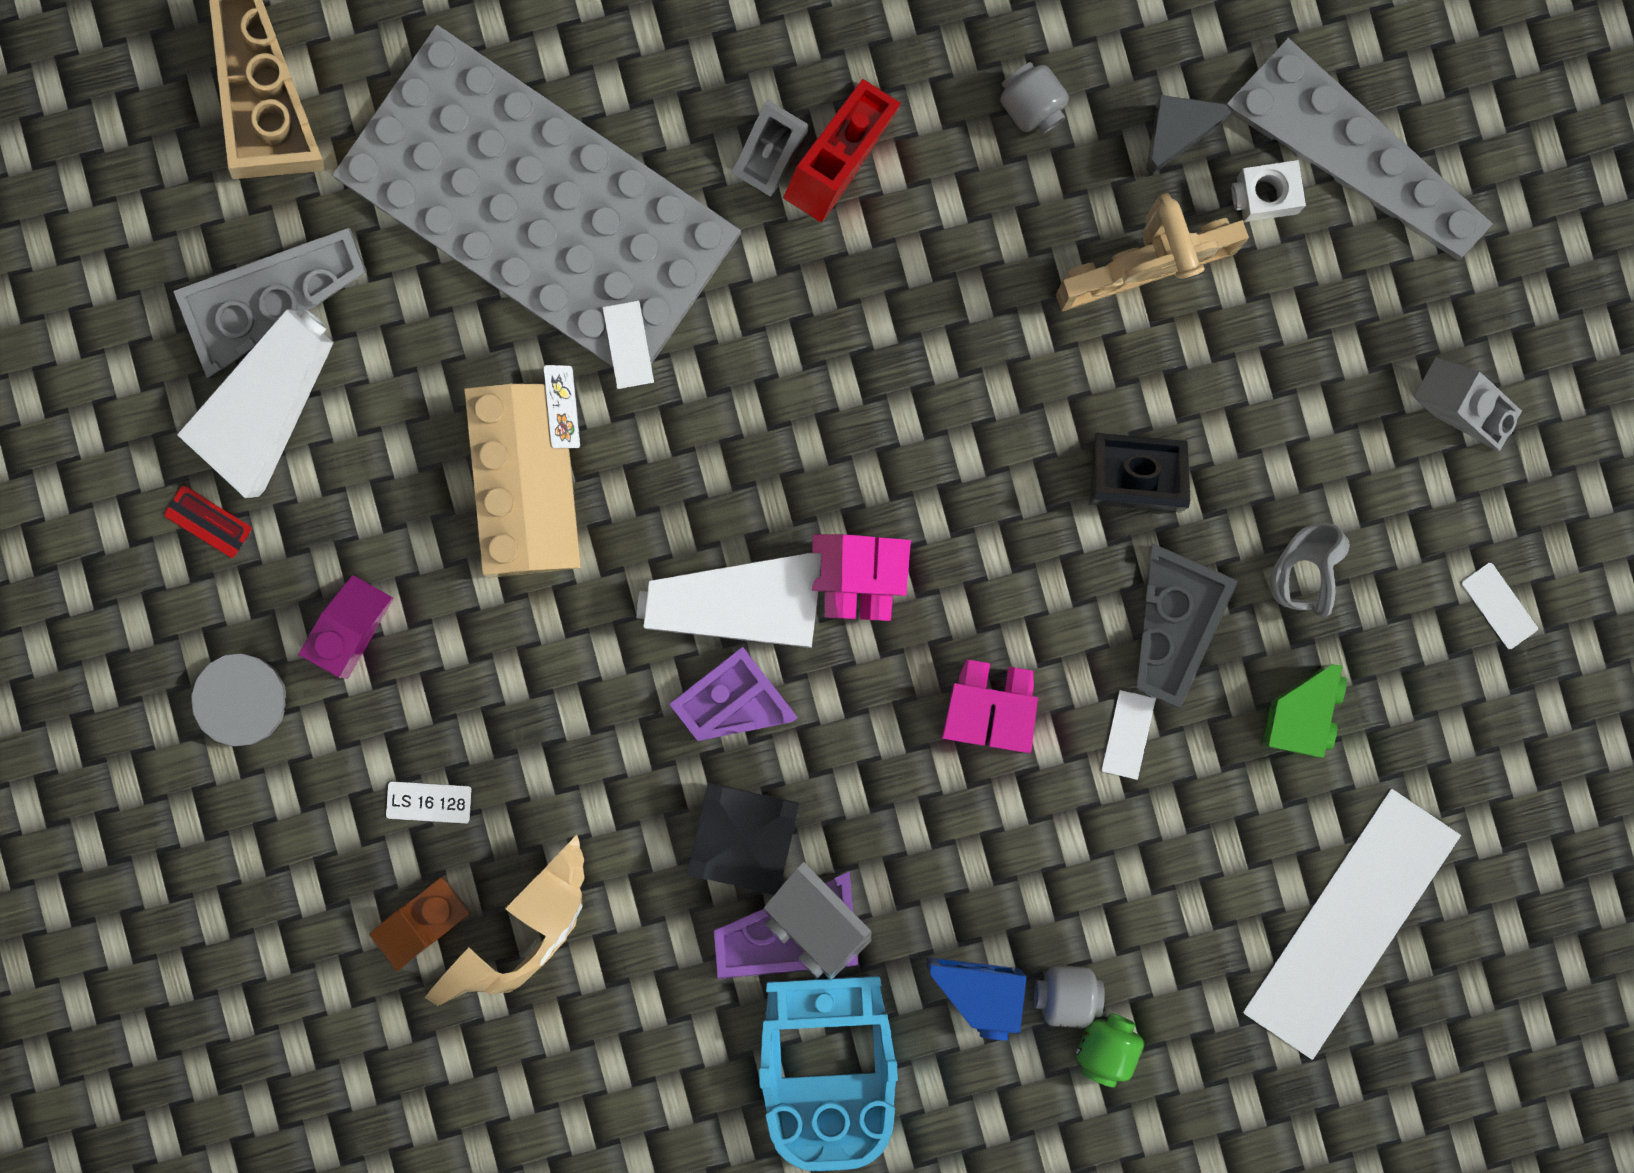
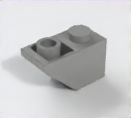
[1414,357,1522,451]

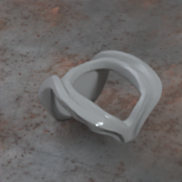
[1271,523,1350,618]

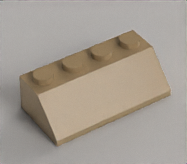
[465,384,581,578]

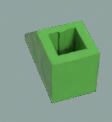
[1261,664,1347,758]

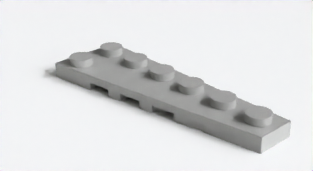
[1226,38,1493,260]

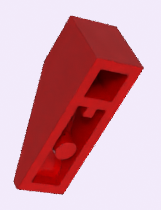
[783,79,901,223]

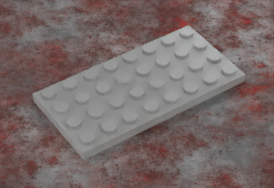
[332,25,741,368]

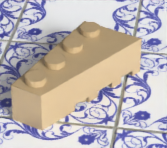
[209,0,325,179]

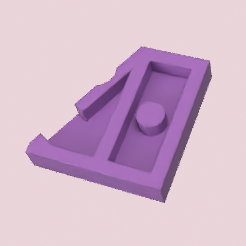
[669,647,798,741]

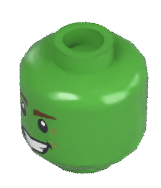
[1075,1013,1144,1087]

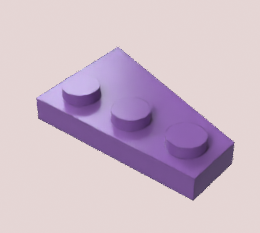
[714,872,858,979]

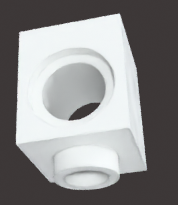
[1231,160,1306,222]

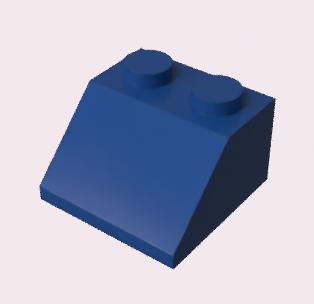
[926,957,1026,1040]

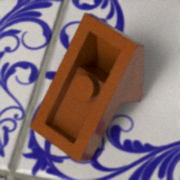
[369,876,472,971]

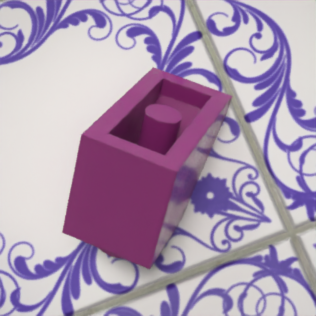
[298,575,394,679]

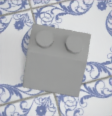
[764,862,871,980]

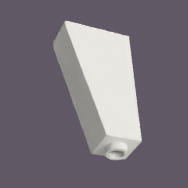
[177,310,334,498]
[637,553,821,648]

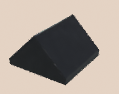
[1089,433,1191,513]

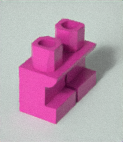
[812,534,911,621]
[941,659,1038,753]

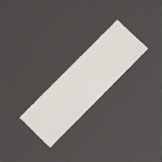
[1243,788,1461,1060]

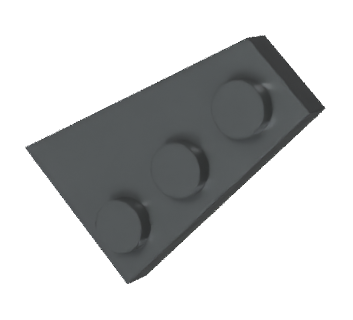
[1137,543,1238,709]

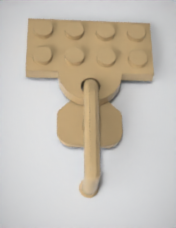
[1056,193,1249,312]

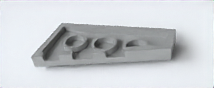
[173,228,367,379]

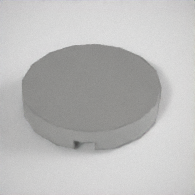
[191,654,286,746]

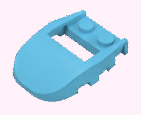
[759,975,898,1171]

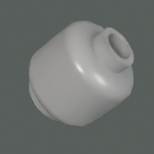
[1000,62,1069,134]
[1033,965,1105,1028]

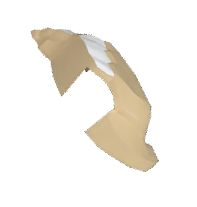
[425,835,585,1006]

